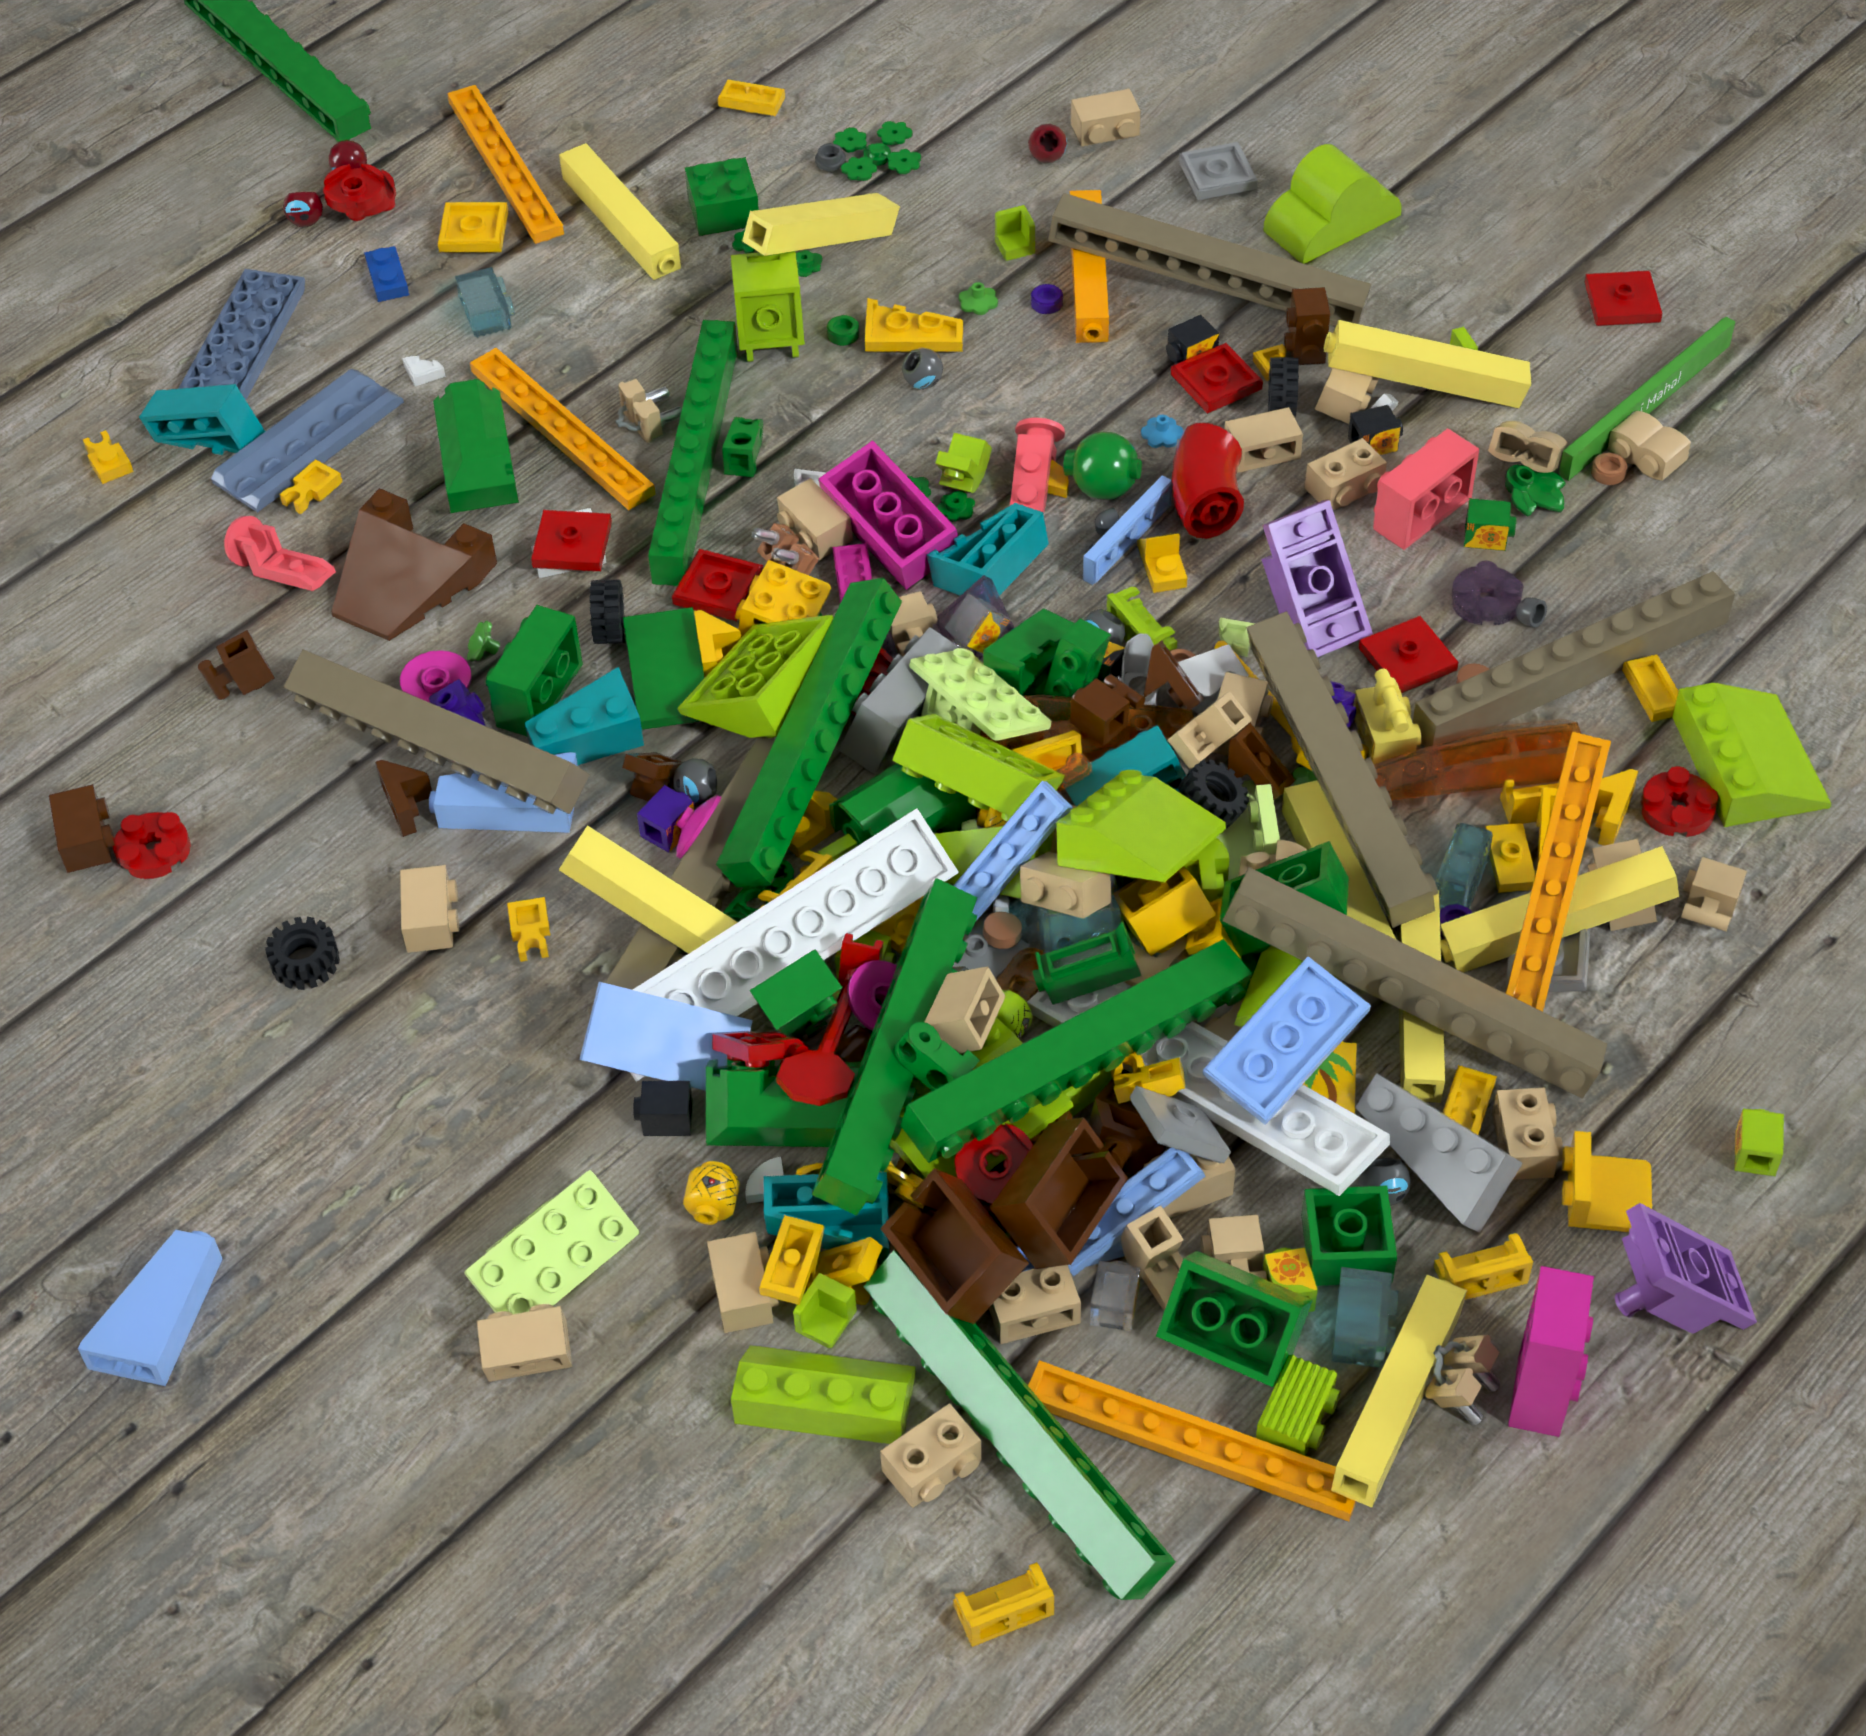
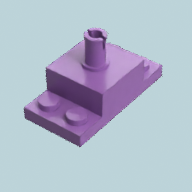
[1261,500,1373,657]
[1615,1203,1757,1334]

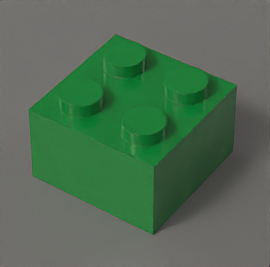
[684,157,759,236]
[1301,1186,1397,1286]

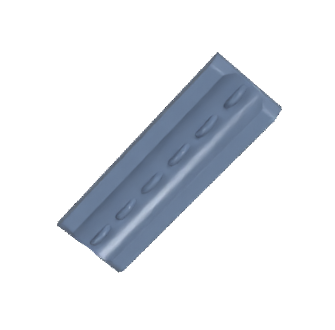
[178,269,305,400]
[211,369,404,513]

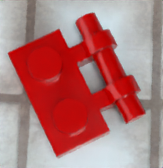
[712,1031,809,1067]

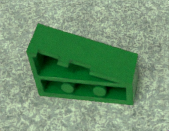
[983,608,1075,703]
[749,949,842,1039]

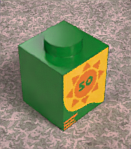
[1464,498,1516,551]

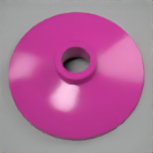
[400,650,472,703]
[676,795,722,859]
[847,960,897,1031]

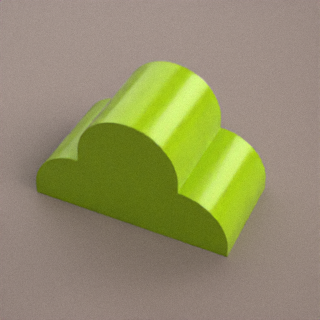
[1263,144,1402,264]

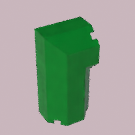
[433,379,519,513]
[829,763,977,846]
[706,1059,861,1147]

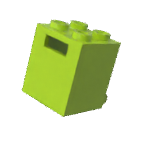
[731,251,805,362]

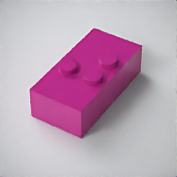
[818,440,958,590]
[1508,1266,1594,1437]

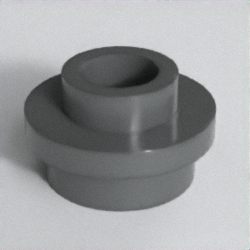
[815,143,846,172]

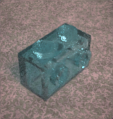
[1038,895,1121,954]
[1331,1267,1399,1368]

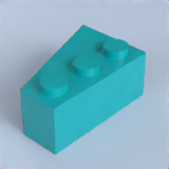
[139,384,266,455]
[927,503,1049,606]
[525,667,644,765]
[1062,725,1186,806]
[764,1172,890,1265]

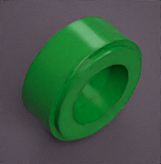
[827,315,859,346]

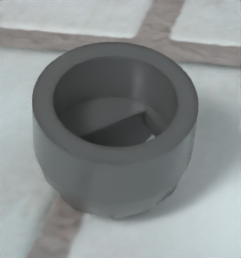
[1095,508,1120,536]
[1516,597,1547,628]

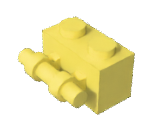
[1353,669,1421,767]

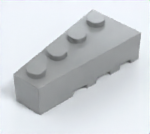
[839,627,960,775]
[1355,1073,1523,1233]

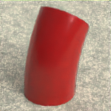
[1172,423,1244,539]

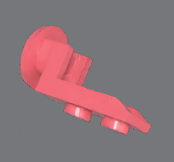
[1010,417,1065,513]
[224,516,336,591]

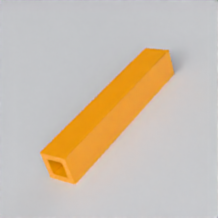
[1070,190,1109,343]

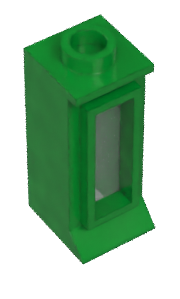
[1033,920,1141,1005]

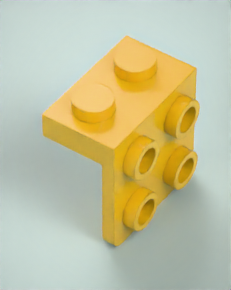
[735,560,831,637]
[1562,1131,1652,1232]

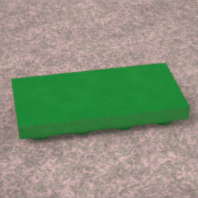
[623,607,704,730]

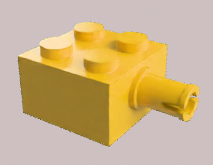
[1111,866,1216,956]

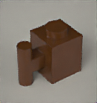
[198,630,275,700]
[1070,674,1146,746]

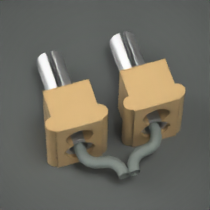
[615,379,682,443]
[1426,1335,1500,1425]

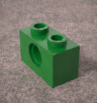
[1043,618,1111,708]

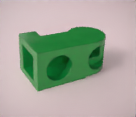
[722,417,763,477]
[895,1022,980,1091]

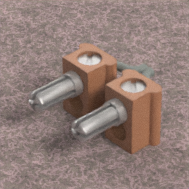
[752,523,819,575]

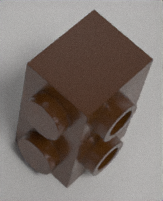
[1284,287,1330,365]
[49,784,115,873]

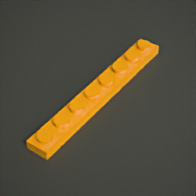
[447,85,564,244]
[470,348,656,510]
[1505,732,1611,1012]
[1028,1360,1357,1522]

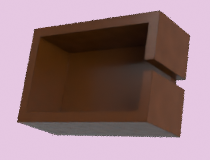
[990,1117,1128,1269]
[880,1168,1029,1324]

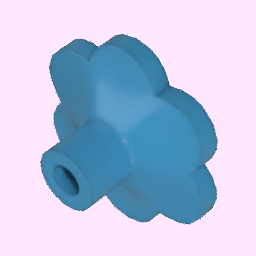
[1141,414,1183,448]

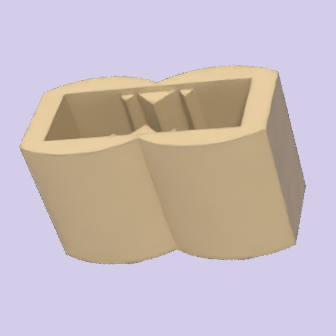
[1608,411,1691,480]
[1488,421,1568,473]

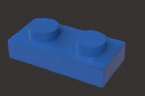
[364,246,409,302]

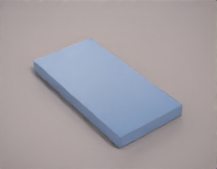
[1203,957,1371,1125]
[579,982,753,1091]

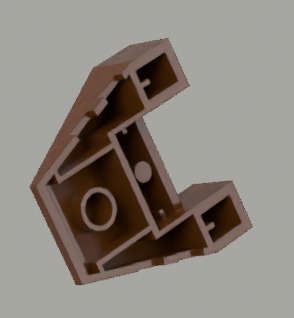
[331,488,497,641]

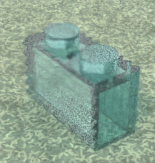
[455,267,515,338]
[1435,823,1493,909]

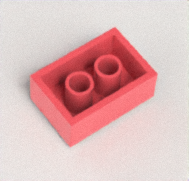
[1373,428,1479,550]

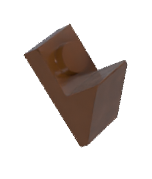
[1144,640,1204,711]
[1228,722,1295,800]
[622,752,683,802]
[375,760,432,837]

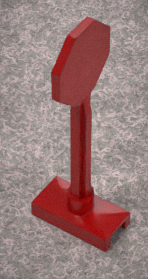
[776,933,884,1106]

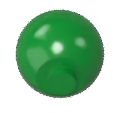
[1063,431,1142,500]

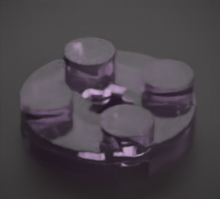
[1451,560,1524,626]

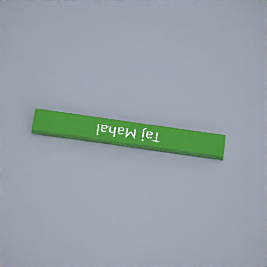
[1559,317,1735,481]

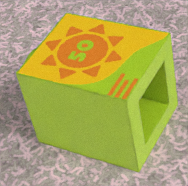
[1734,1108,1784,1177]
[1262,1247,1318,1312]

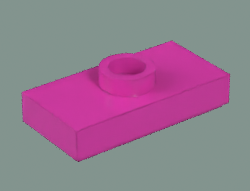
[832,543,872,603]

